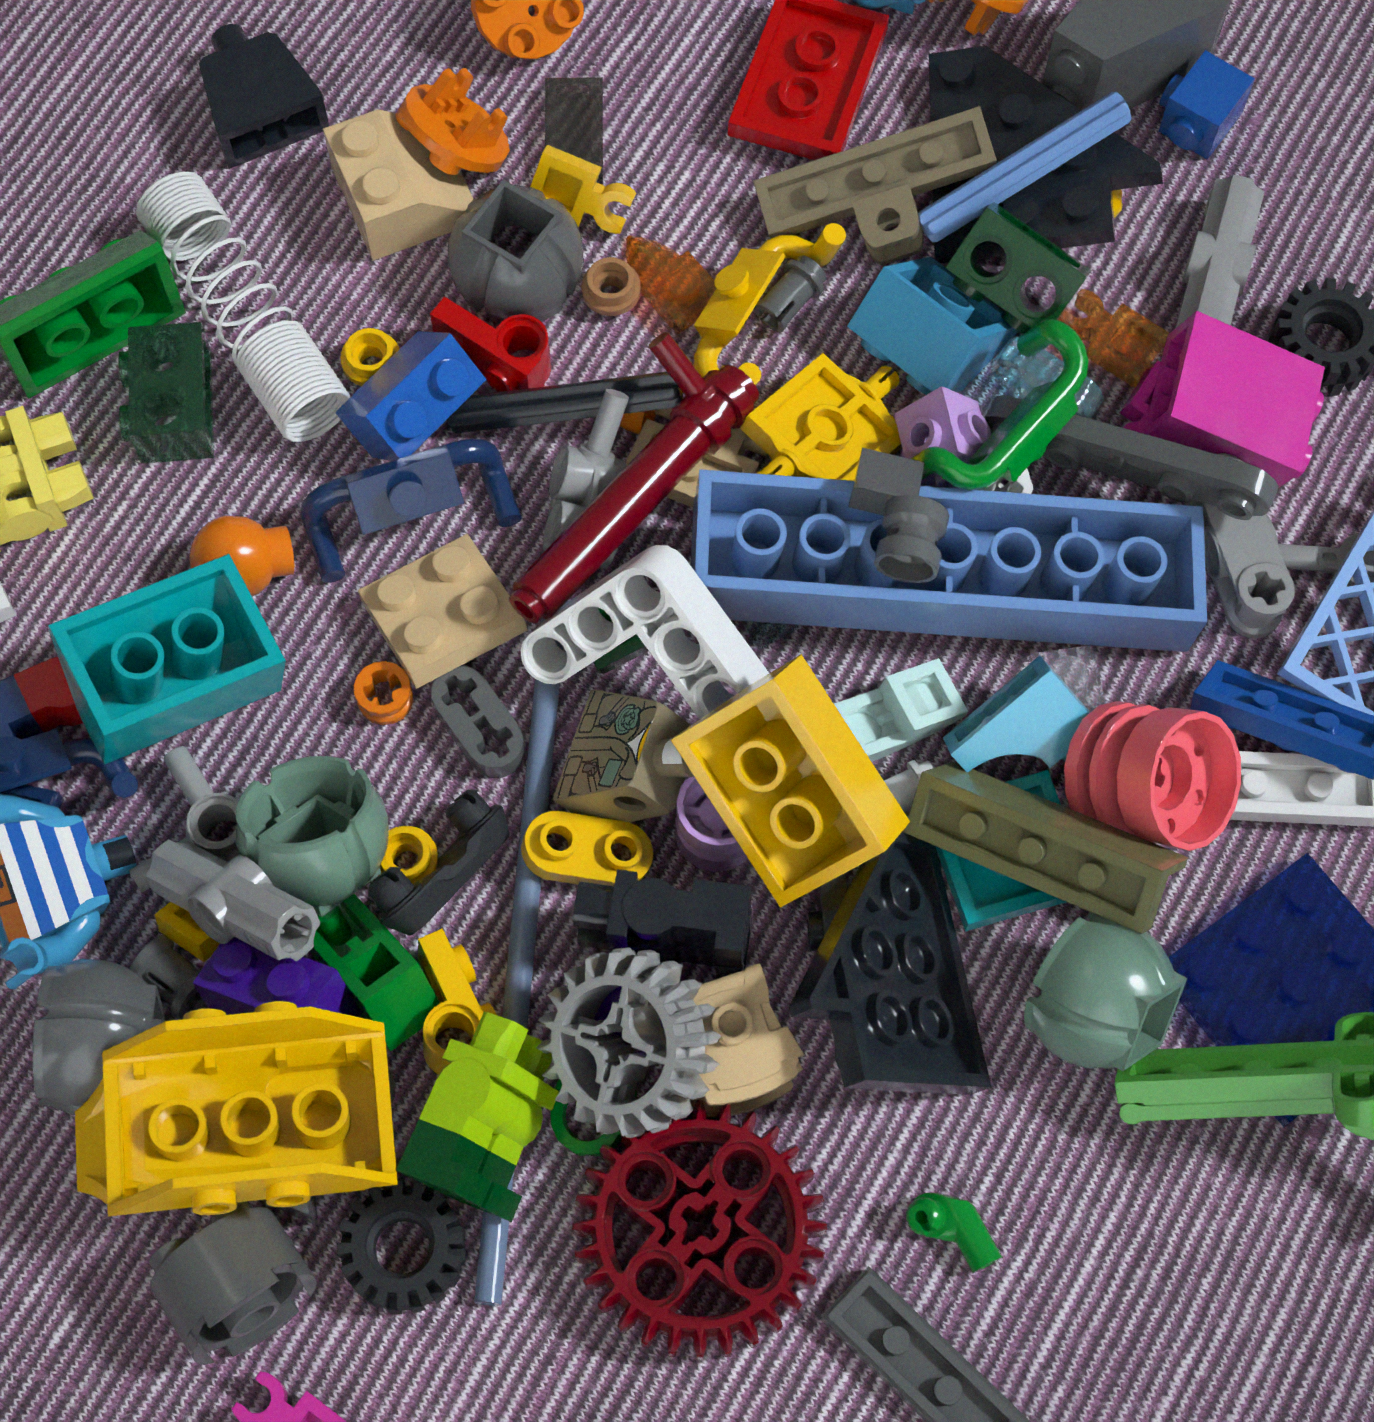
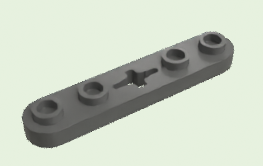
[984,395,1279,520]

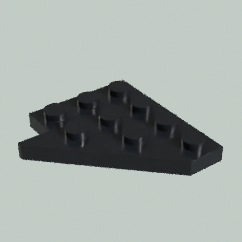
[929,46,1163,264]
[789,831,991,1095]

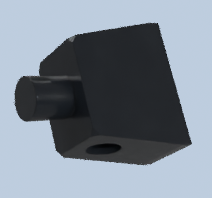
[199,24,329,169]

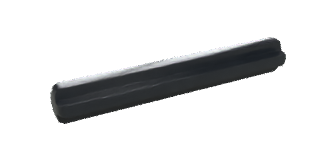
[447,371,683,434]

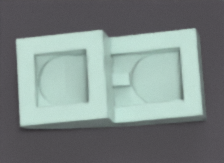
[834,658,968,762]

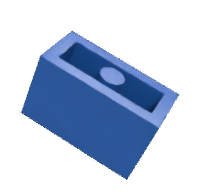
[335,331,487,461]

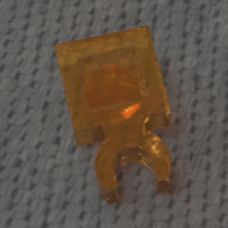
[1059,289,1170,388]

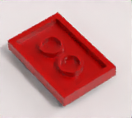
[728,0,889,160]

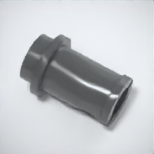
[754,255,827,333]

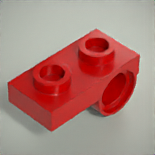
[430,296,551,392]

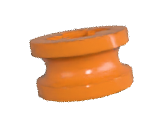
[354,661,414,725]

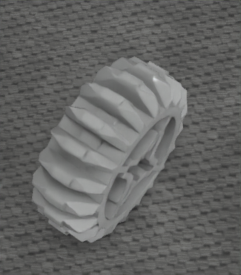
[536,947,721,1138]

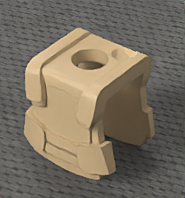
[690,963,805,1118]

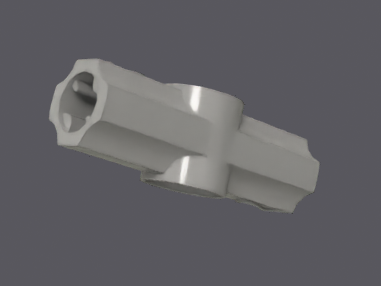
[1175,174,1265,328]
[145,839,321,961]

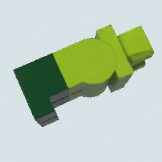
[396,1011,559,1222]

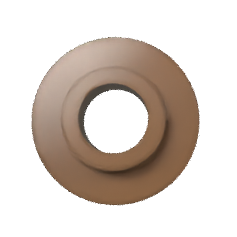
[581,257,641,316]

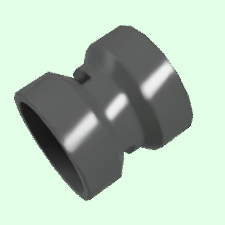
[874,495,949,583]

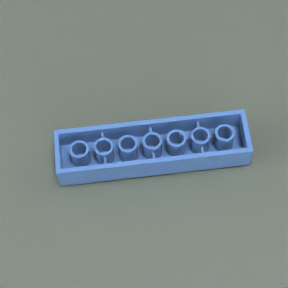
[691,469,1207,652]

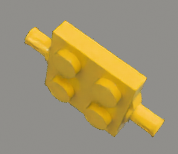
[740,353,902,481]

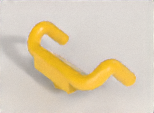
[693,223,846,385]

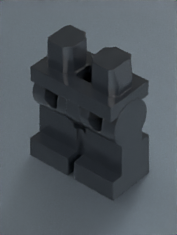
[572,869,752,979]

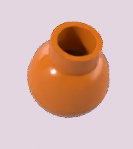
[189,515,295,597]

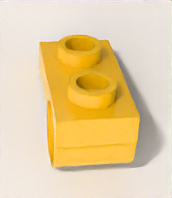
[418,928,497,1075]

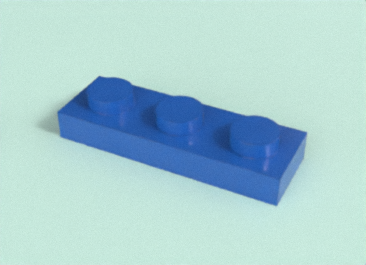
[1190,660,1374,780]

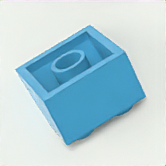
[847,256,1018,395]

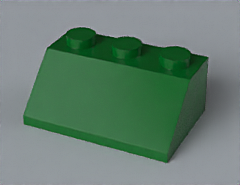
[0,230,186,399]

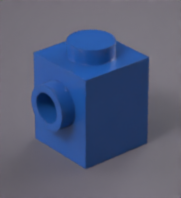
[1158,50,1255,160]

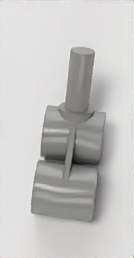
[543,389,629,569]

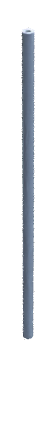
[474,601,568,1306]

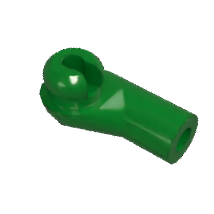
[906,1193,1003,1274]

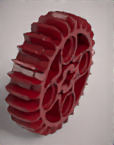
[572,1099,827,1360]

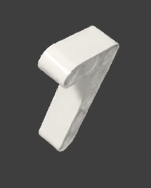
[520,545,769,719]

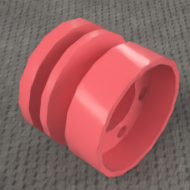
[1064,701,1241,851]

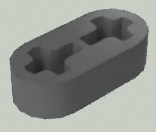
[431,666,525,778]

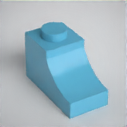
[943,655,1090,772]

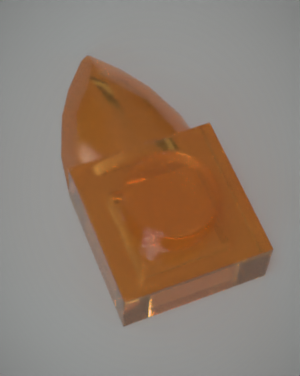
[626,235,716,335]

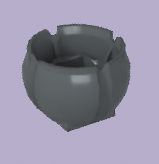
[447,179,584,324]
[33,959,165,1115]

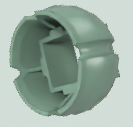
[236,756,389,917]
[1024,912,1187,1071]

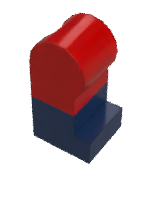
[0,657,83,740]

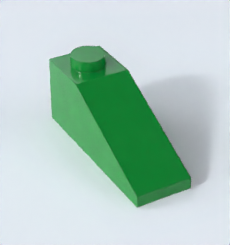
[310,894,440,1052]

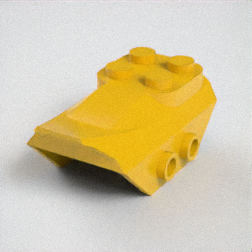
[75,1001,398,1217]

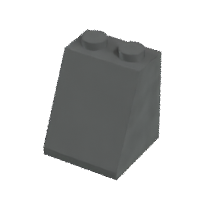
[1042,0,1231,110]

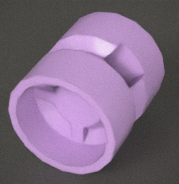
[675,777,747,872]

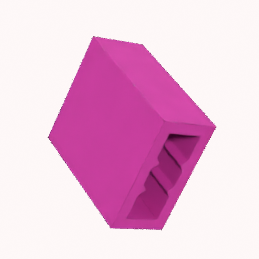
[1143,311,1325,488]

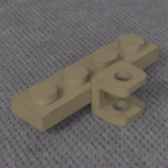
[753,106,997,265]

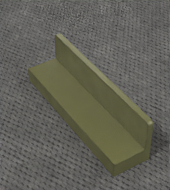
[904,762,1188,934]

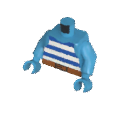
[0,794,137,989]

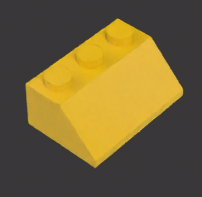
[671,654,910,908]

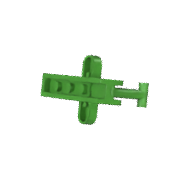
[1115,1012,1374,1140]

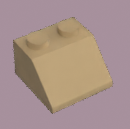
[323,109,474,261]

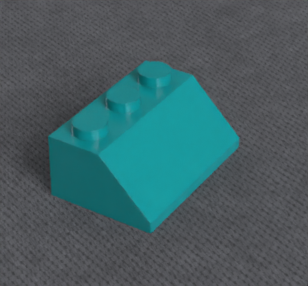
[48,554,286,765]

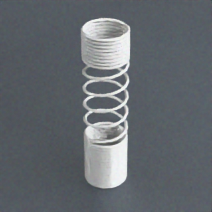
[136,171,350,442]

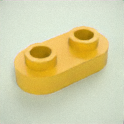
[521,811,653,886]

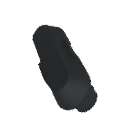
[368,790,510,936]

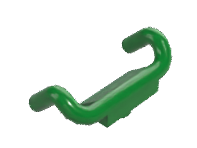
[910,319,1089,490]

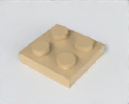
[358,534,528,689]

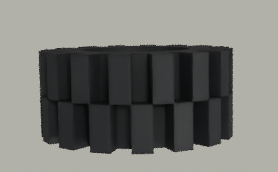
[1268,278,1374,397]
[337,1180,466,1314]

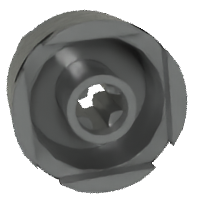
[149,1201,317,1365]

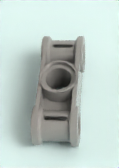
[1184,453,1295,639]

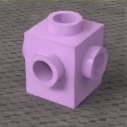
[894,386,991,489]

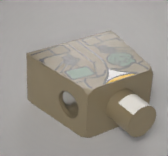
[552,690,694,822]

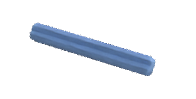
[918,92,1131,242]

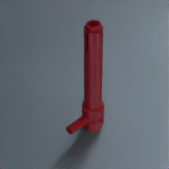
[509,332,759,624]

